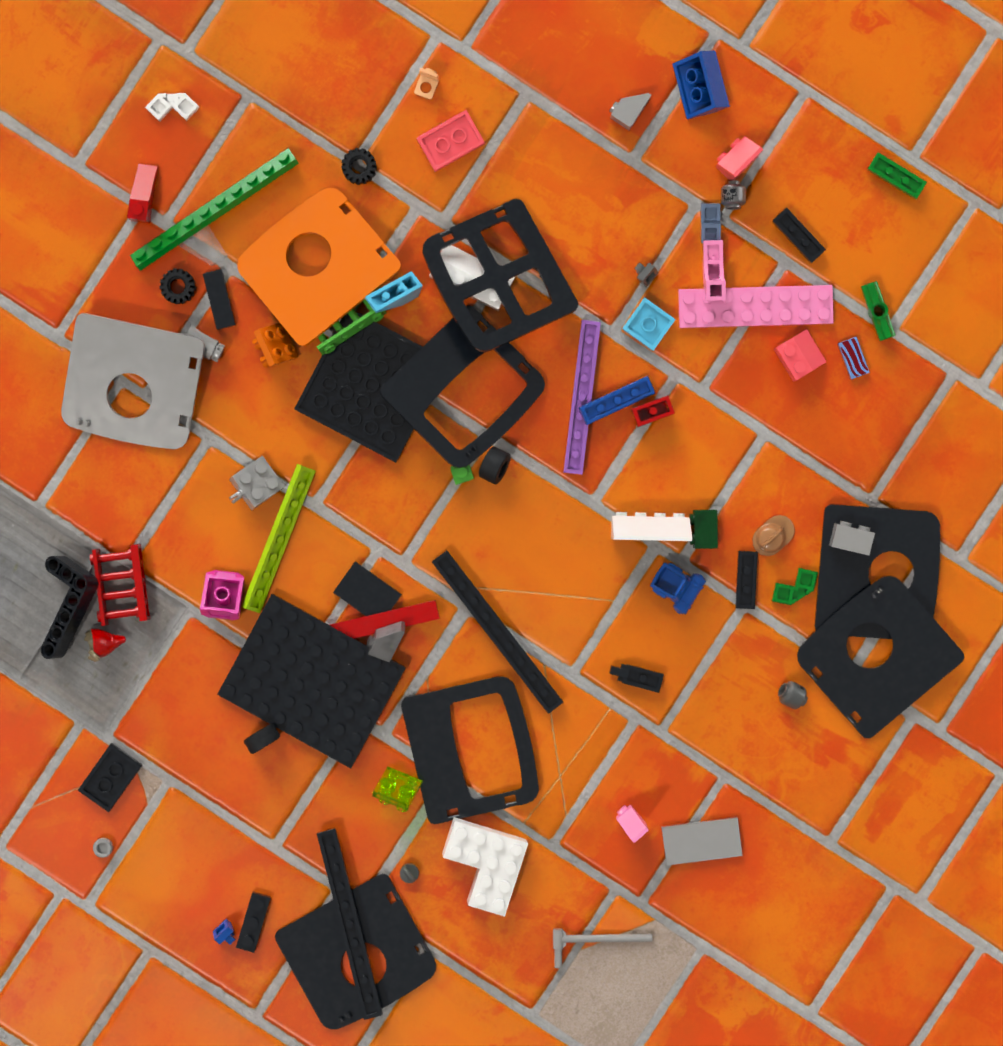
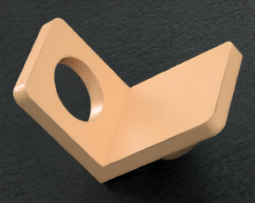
[414,68,439,100]

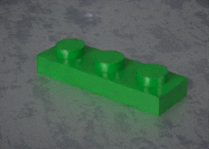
[867,152,927,200]

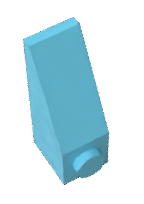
[365,271,423,313]

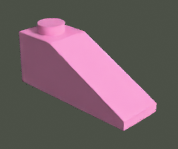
[616,805,649,843]

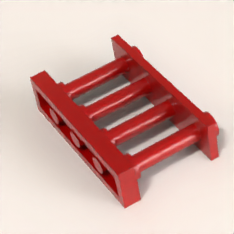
[90,544,150,626]

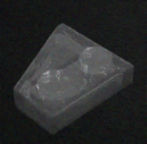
[178,225,228,266]

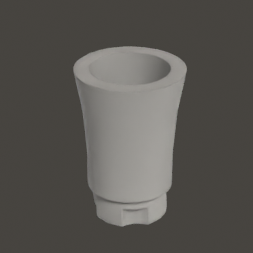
[186,325,225,362]

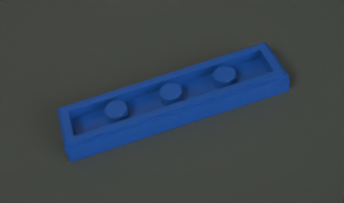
[578,376,655,425]

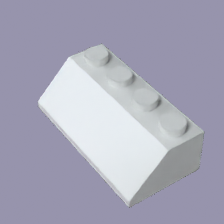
[429,245,515,311]

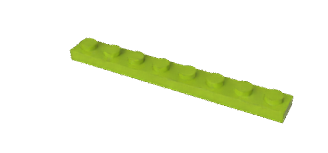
[241,464,315,613]

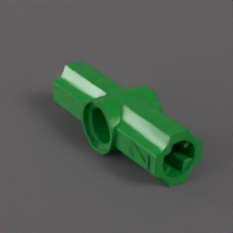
[861,281,896,341]

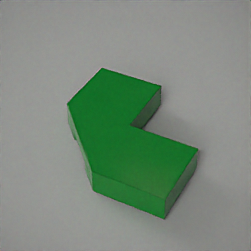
[771,568,818,605]

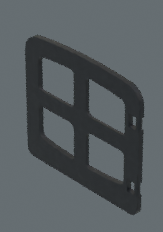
[422,199,578,352]

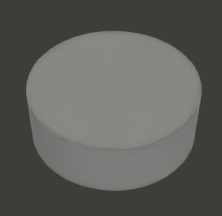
[93,838,113,858]

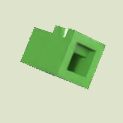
[450,464,474,485]

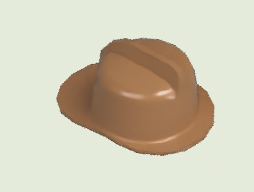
[752,515,795,556]

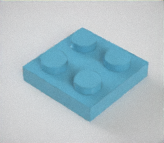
[622,297,676,351]

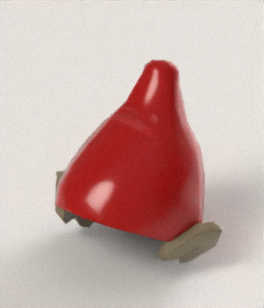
[84,628,126,662]

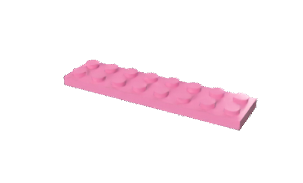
[678,285,833,328]

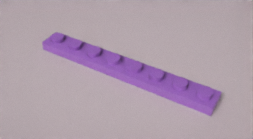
[563,320,601,475]

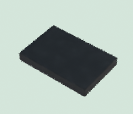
[333,561,402,616]
[78,743,143,812]

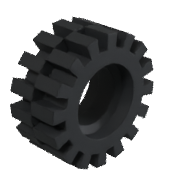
[341,148,377,185]
[159,268,196,304]

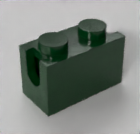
[689,510,718,549]

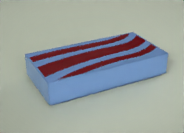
[838,337,870,379]

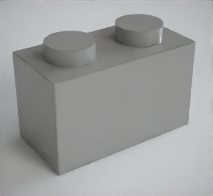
[829,521,875,555]

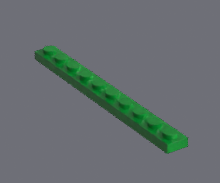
[130,148,299,271]

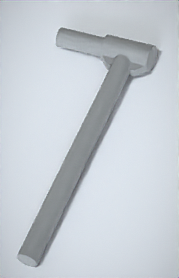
[553,928,652,968]

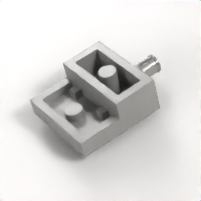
[229,456,285,511]

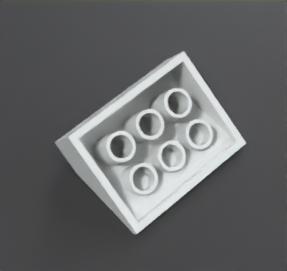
[611,512,692,541]

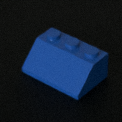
[673,50,730,119]

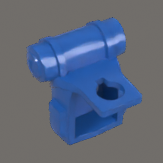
[650,562,706,615]

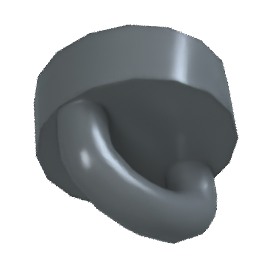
[400,863,419,883]

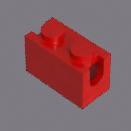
[631,395,675,428]

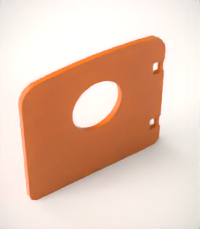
[237,188,401,347]

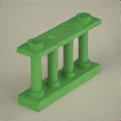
[316,299,386,355]

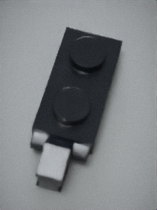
[609,664,664,693]

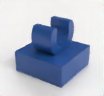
[213,919,236,945]

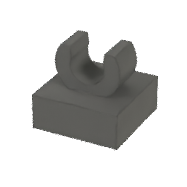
[634,263,658,288]

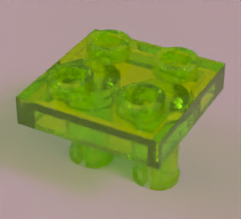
[372,766,422,812]

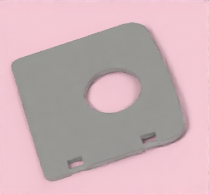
[61,313,205,449]

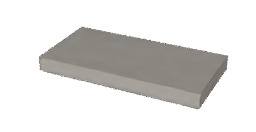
[661,817,743,865]

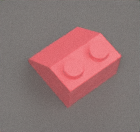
[716,137,763,181]
[774,329,826,382]

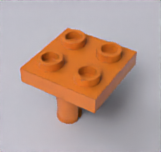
[252,323,298,368]

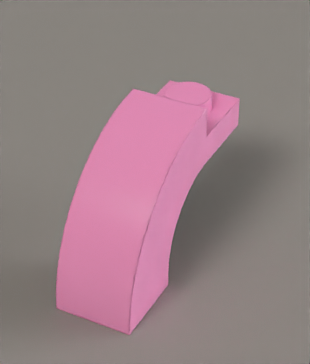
[703,240,726,301]

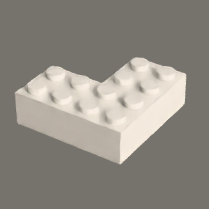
[442,817,528,917]

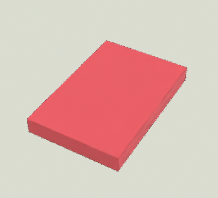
[416,110,485,172]

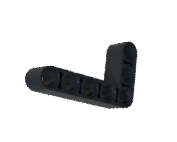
[41,556,98,659]

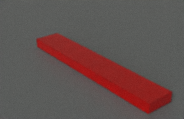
[329,600,440,639]

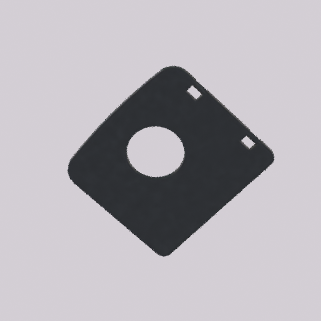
[814,504,940,639]
[797,576,964,738]
[275,873,436,1029]

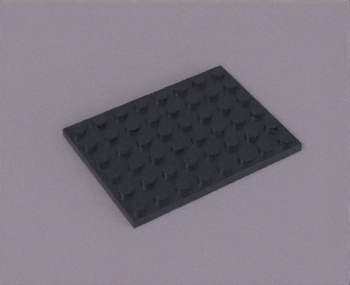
[217,594,406,768]

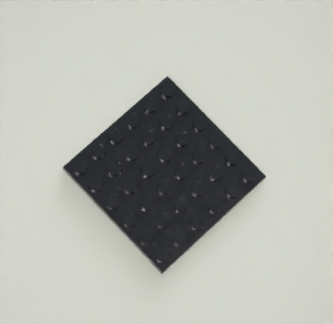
[294,312,422,463]

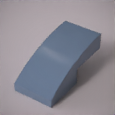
[701,203,721,243]

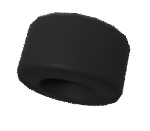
[479,446,511,485]

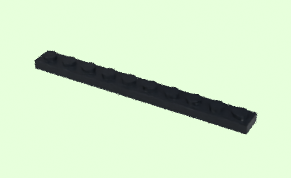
[432,550,563,714]
[317,828,383,1020]

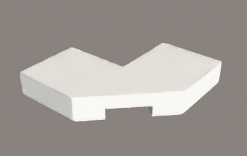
[145,93,200,121]

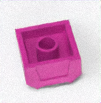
[200,570,244,621]

